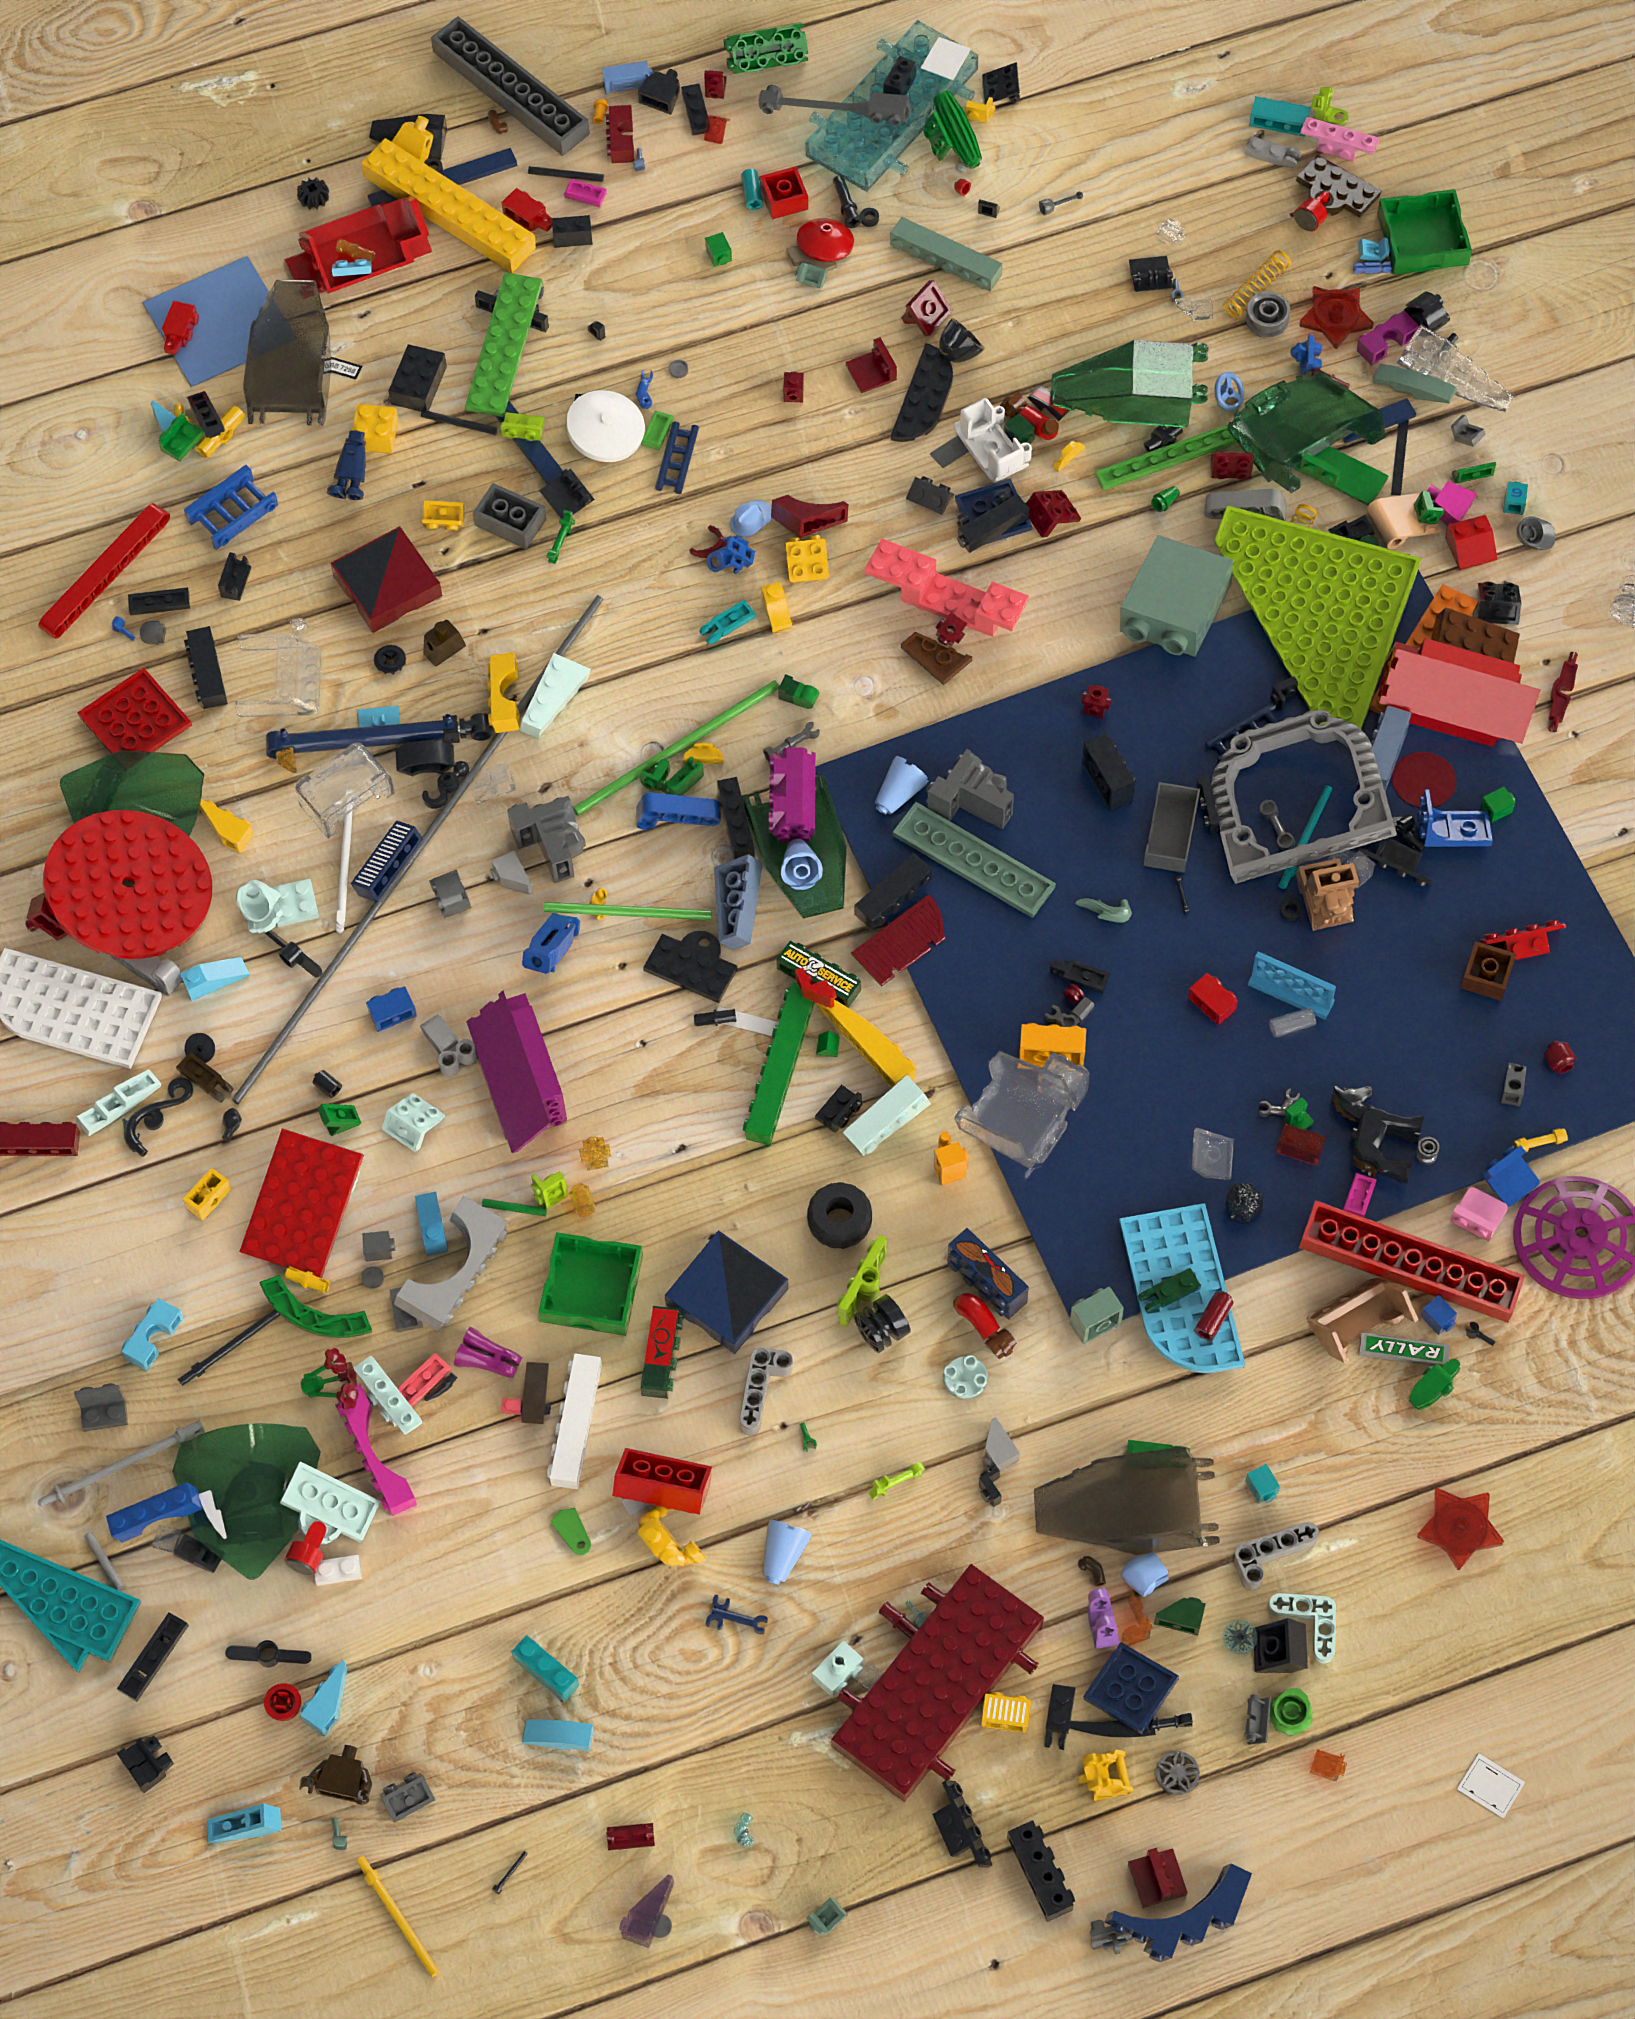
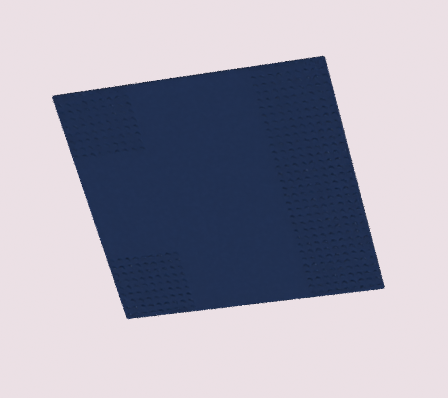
[815,554,1635,1320]

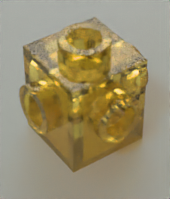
[579,1137,611,1171]

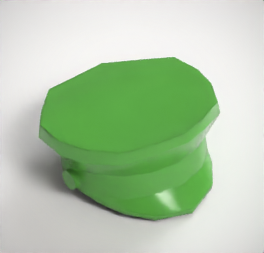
[1269,1688,1313,1736]

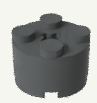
[429,869,472,918]

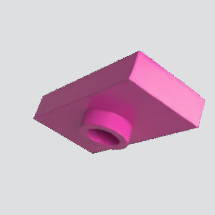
[564,179,607,207]
[1343,1173,1377,1218]

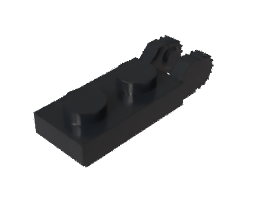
[1044,1684,1076,1750]

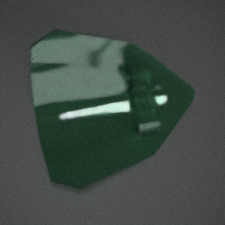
[60,751,204,837]
[172,1423,321,1580]

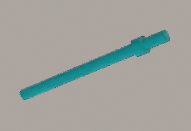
[1278,785,1332,889]

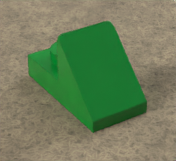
[317,1104,361,1136]

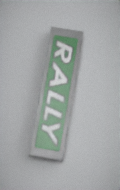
[1359,1333,1450,1367]

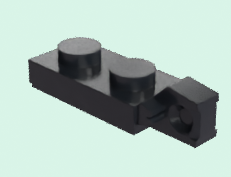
[1050,959,1110,994]

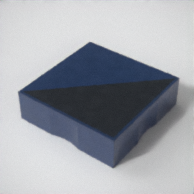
[665,1230,789,1354]

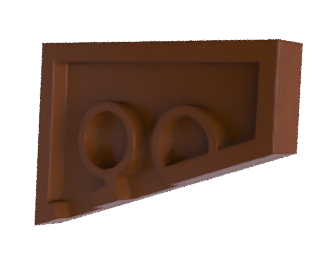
[901,632,972,685]

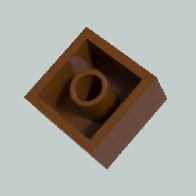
[1461,941,1516,1001]

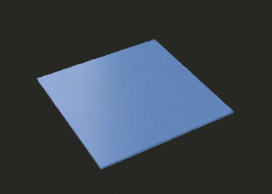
[143,256,297,387]

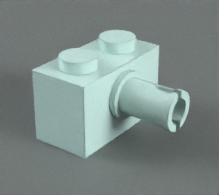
[812,1641,864,1698]

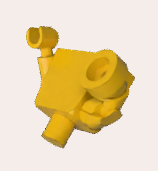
[637,1505,706,1566]

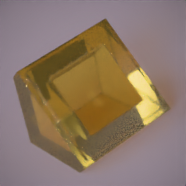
[276,747,297,773]

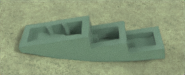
[1373,364,1457,404]

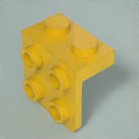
[785,535,829,582]

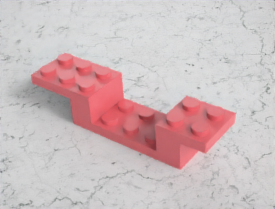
[865,538,1029,637]

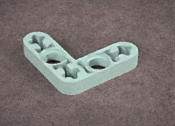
[1269,1593,1336,1664]

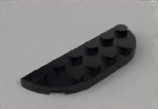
[891,343,953,442]

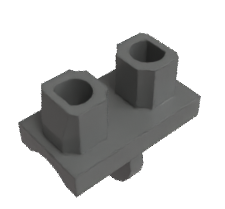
[1090,1920,1133,1955]

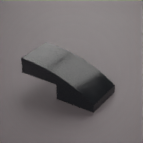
[1328,515,1375,541]
[173,1534,225,1573]

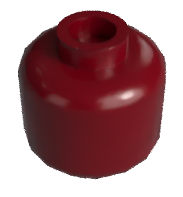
[1544,1040,1576,1074]

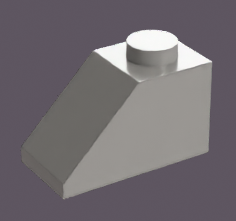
[490,851,533,895]
[983,1417,1020,1472]

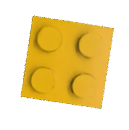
[352,404,399,454]

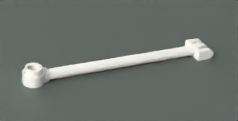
[336,790,358,934]

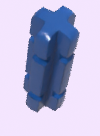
[1353,261,1392,274]

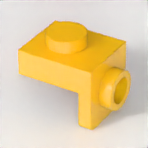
[965,97,995,124]

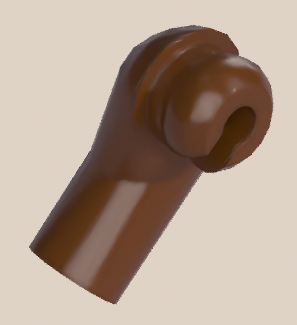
[488,110,508,134]

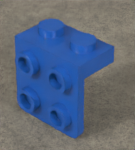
[1481,1145,1540,1207]

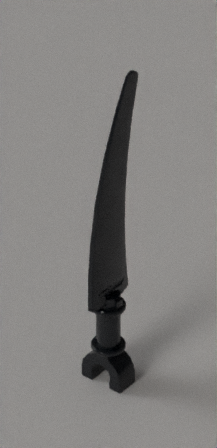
[1070,1713,1193,1738]

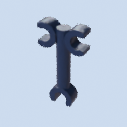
[706,1595,768,1634]

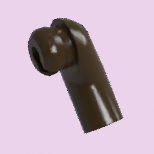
[1078,1556,1106,1586]

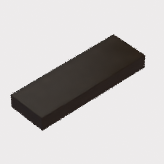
[521,1362,549,1424]

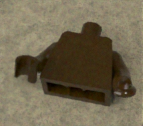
[299,1745,372,1805]

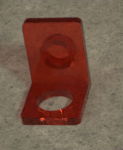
[704,115,730,144]

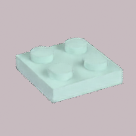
[271,878,319,927]

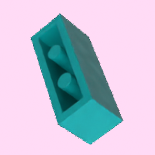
[1249,96,1311,137]
[511,1635,579,1702]

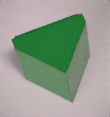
[816,1031,840,1057]

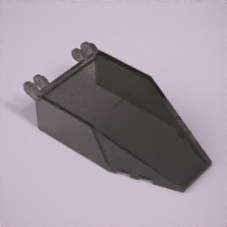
[243,280,332,426]
[1034,1447,1220,1555]

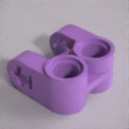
[1087,1588,1119,1649]

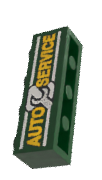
[776,940,861,1008]

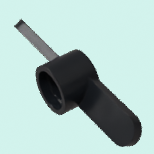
[265,930,322,978]
[225,1640,312,1668]

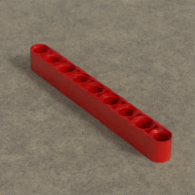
[38,503,170,639]

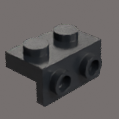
[906,475,954,515]

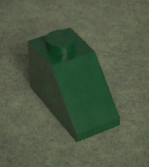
[1154,1597,1206,1636]

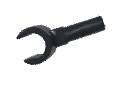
[1466,1322,1496,1346]

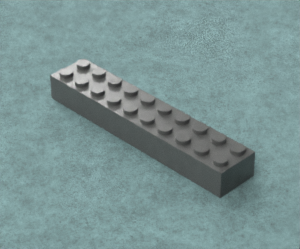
[431,16,590,156]

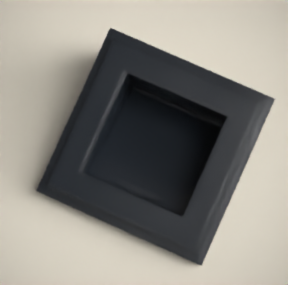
[978,199,1000,218]

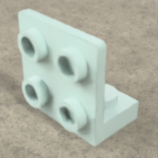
[382,1093,445,1152]

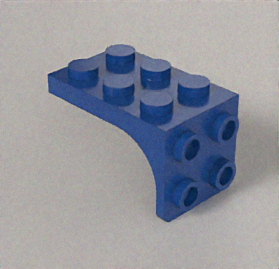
[1417,789,1493,847]

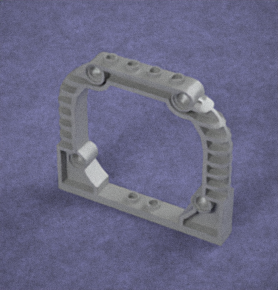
[1211,710,1397,884]

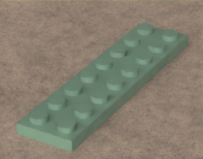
[893,802,1056,918]

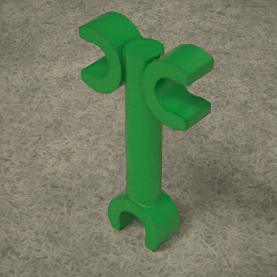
[547,510,575,564]

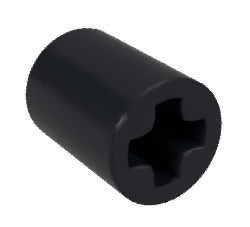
[312,1070,342,1098]

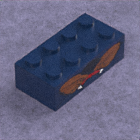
[947,1228,1029,1320]

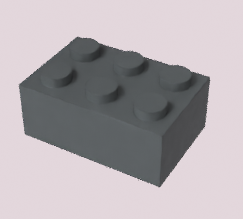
[473,483,546,549]

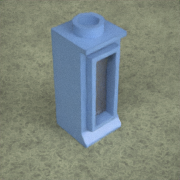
[602,61,653,95]

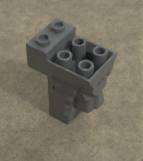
[926,749,1014,830]
[507,796,586,883]

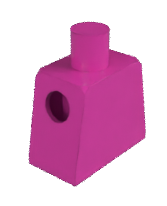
[1427,482,1477,526]

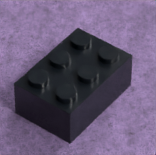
[388,344,447,412]
[1082,733,1136,812]

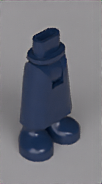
[326,430,366,500]

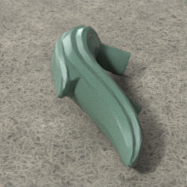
[1076,898,1132,923]

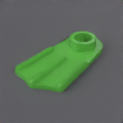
[550,1508,591,1555]

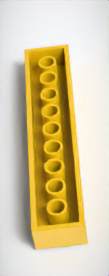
[361,138,536,273]

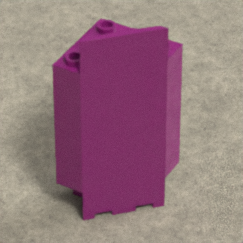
[466,990,567,1153]

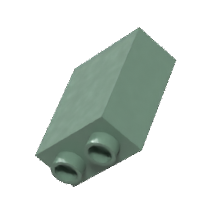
[1120,535,1233,657]

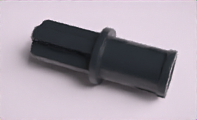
[694,1009,737,1027]

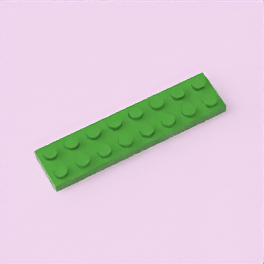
[465,272,543,417]

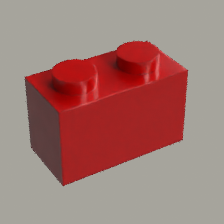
[1188,973,1238,1025]

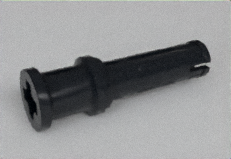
[833,175,862,228]

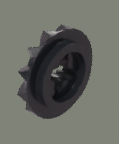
[374,645,406,675]

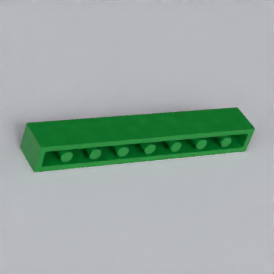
[743,982,815,1146]

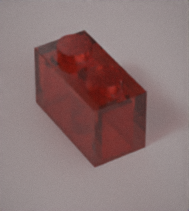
[1276,1124,1326,1166]

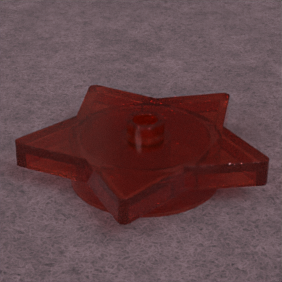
[1299,286,1374,349]
[1417,1488,1504,1571]

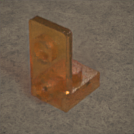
[1121,1591,1153,1646]

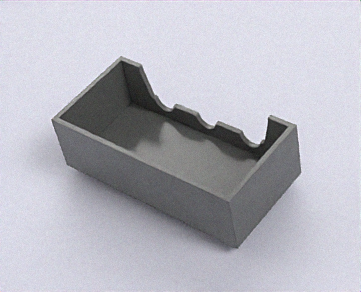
[1144,782,1200,873]

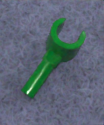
[800,1422,817,1452]

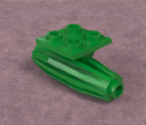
[923,90,982,169]

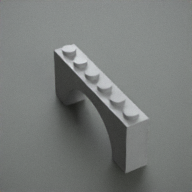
[394,1195,508,1331]

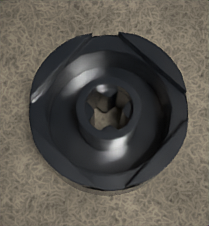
[1404,291,1450,338]

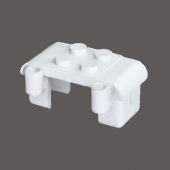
[954,398,1032,483]

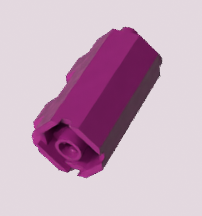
[769,747,816,843]

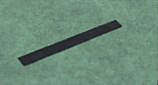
[1391,420,1409,496]

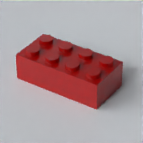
[612,1448,712,1515]

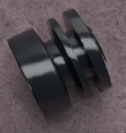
[854,1294,911,1353]

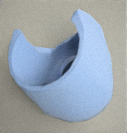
[1121,1552,1169,1597]

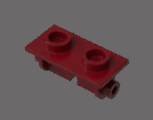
[606,1823,655,1851]

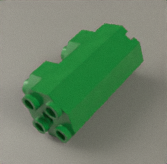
[723,22,808,74]

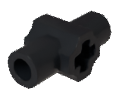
[1144,422,1183,452]

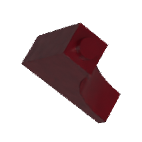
[771,495,849,538]

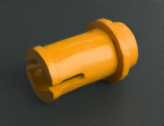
[592,99,608,125]

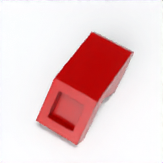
[795,967,837,1008]

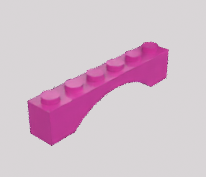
[335,1384,417,1516]

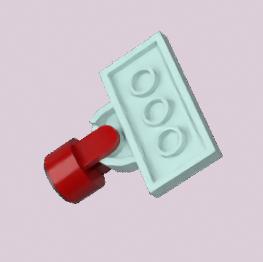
[280,1462,381,1575]

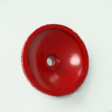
[797,218,854,262]

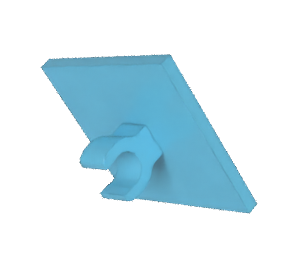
[358,706,400,727]

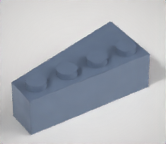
[714,854,763,950]

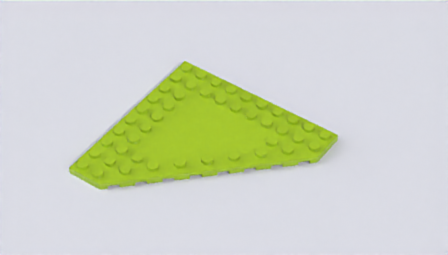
[1215,505,1421,730]

